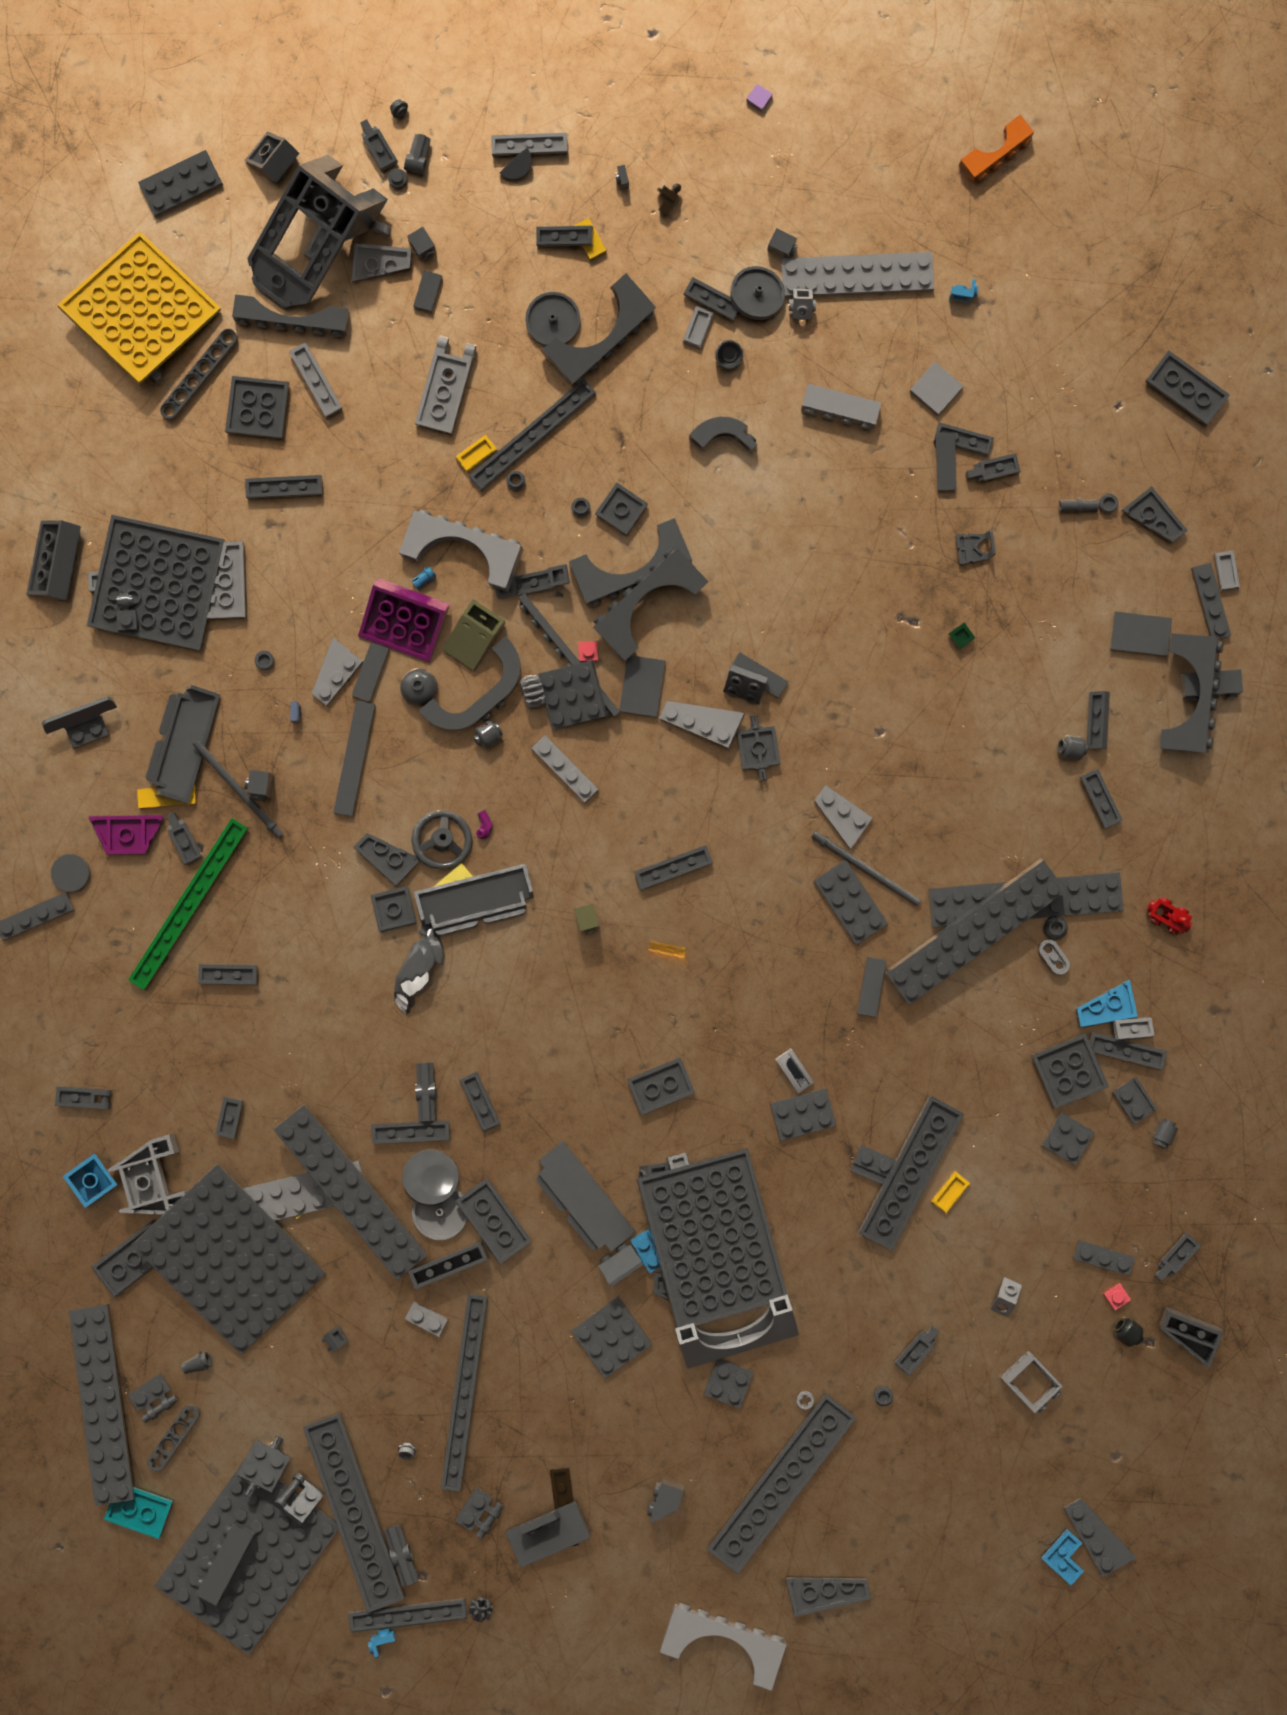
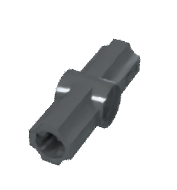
[416,1063,436,1122]
[384,1524,419,1587]

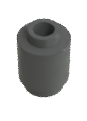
[1153,1119,1178,1149]

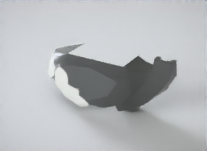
[394,925,445,1015]

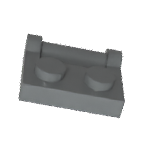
[274,1473,324,1526]

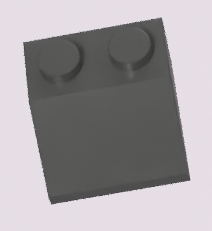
[244,131,299,183]
[598,1243,643,1287]

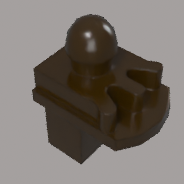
[657,183,681,216]

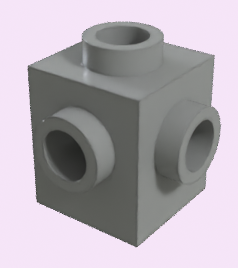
[789,289,816,320]

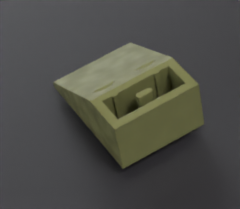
[442,599,506,671]

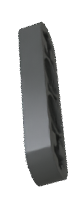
[147,1404,200,1471]

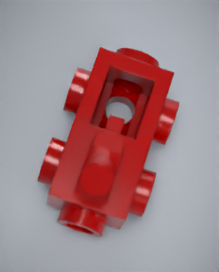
[1146,897,1193,936]

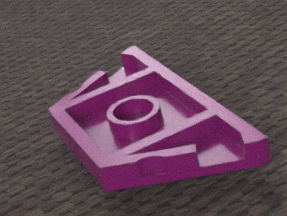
[89,815,164,855]

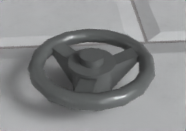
[411,810,473,870]

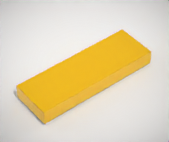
[137,785,197,809]

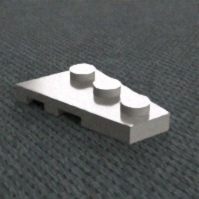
[312,638,363,706]

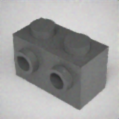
[244,770,274,801]

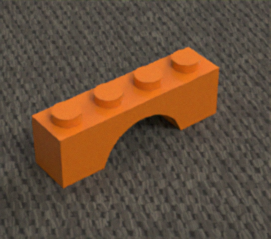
[959,115,1034,182]

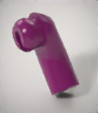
[476,810,493,839]

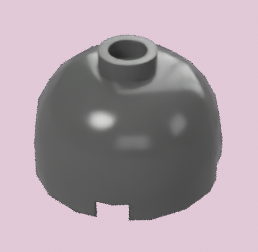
[400,668,438,707]

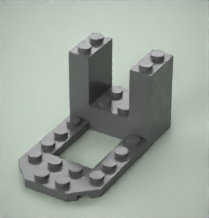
[247,154,388,307]

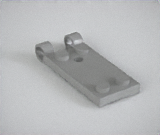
[415,336,476,435]

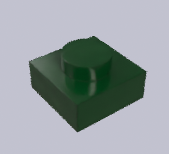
[948,622,975,650]

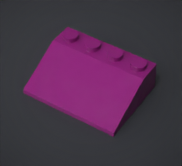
[358,578,450,662]

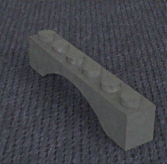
[232,294,350,337]

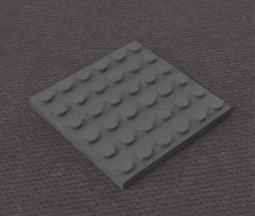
[87,515,225,651]

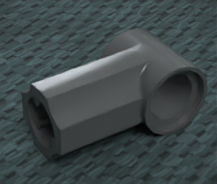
[404,134,431,175]

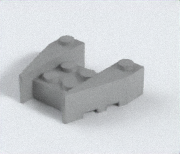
[108,1134,188,1214]

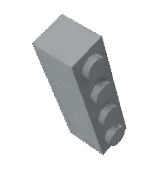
[801,384,881,430]

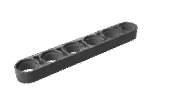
[160,329,238,421]

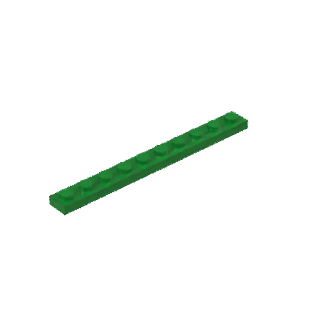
[128,818,249,990]

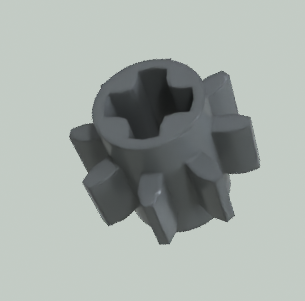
[468,1597,493,1623]

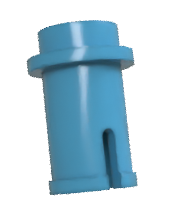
[411,567,436,590]

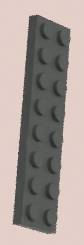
[857,1095,964,1251]

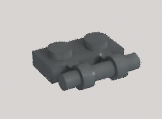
[127,1373,178,1423]
[455,1487,504,1539]

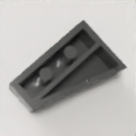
[1159,1307,1223,1368]

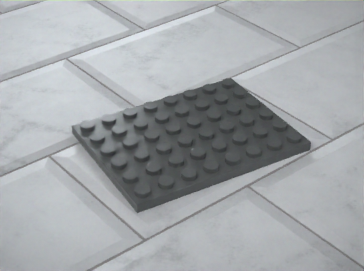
[636,1148,787,1328]
[132,1163,325,1355]
[154,1458,338,1655]

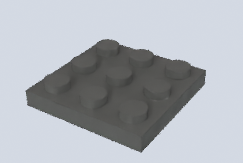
[225,376,289,439]
[538,660,607,729]
[1032,1033,1109,1109]
[571,1296,652,1378]

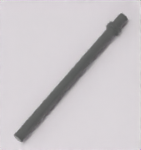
[192,740,283,838]
[811,831,921,906]

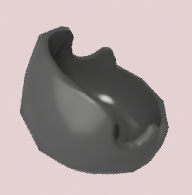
[715,340,743,369]

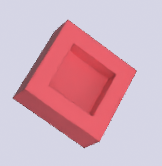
[578,641,598,662]
[1103,1283,1131,1310]

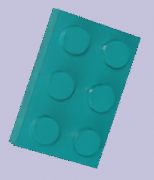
[104,1487,173,1539]

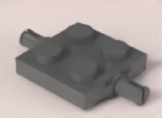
[737,715,781,781]
[237,1436,290,1499]

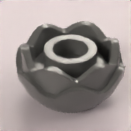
[1044,916,1068,940]

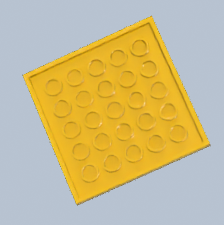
[58,231,221,385]

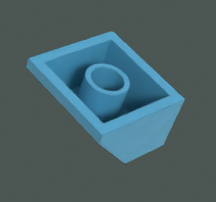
[62,1154,117,1208]

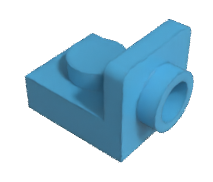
[949,279,979,303]

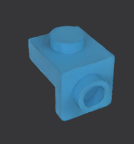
[368,1628,397,1658]

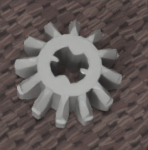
[520,675,545,708]

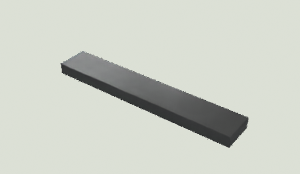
[333,701,375,817]
[348,1598,467,1633]

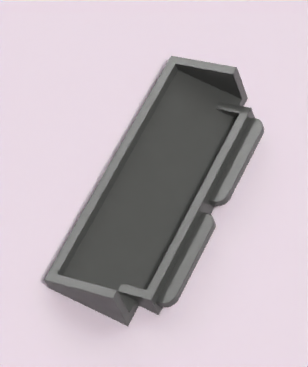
[146,685,220,804]
[414,864,534,936]
[536,1141,636,1252]

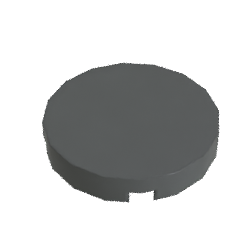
[51,854,90,892]

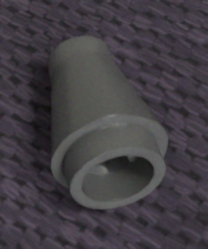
[181,1352,212,1374]

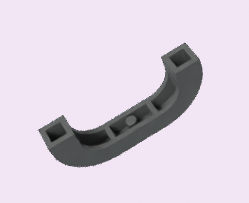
[419,636,521,732]

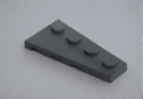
[1064,1498,1136,1577]
[786,1577,871,1617]

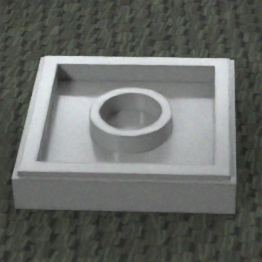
[910,362,963,415]

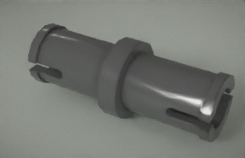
[1059,498,1099,513]

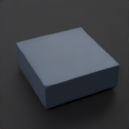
[290,702,300,723]

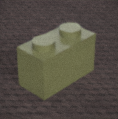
[574,904,600,935]

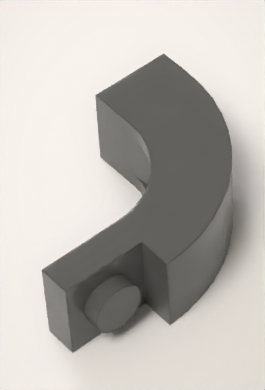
[689,417,757,454]

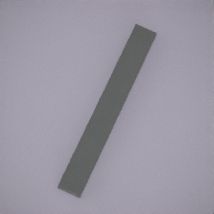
[469,379,596,492]

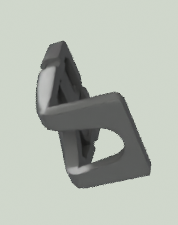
[955,530,996,565]

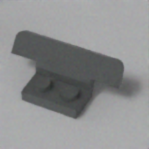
[42,696,117,749]

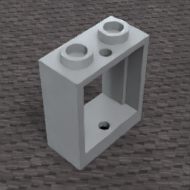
[1000,1351,1063,1413]

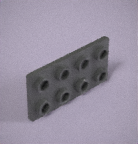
[506,1501,591,1567]

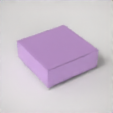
[746,84,773,111]

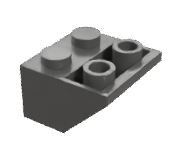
[647,1478,684,1523]

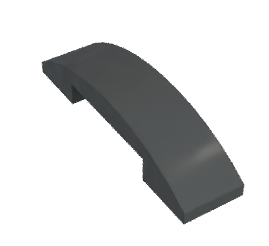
[496,564,570,599]

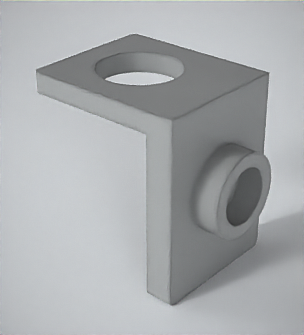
[991,1277,1022,1317]

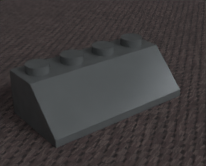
[26,520,81,600]

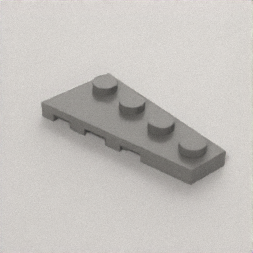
[207,541,246,619]
[659,701,745,749]

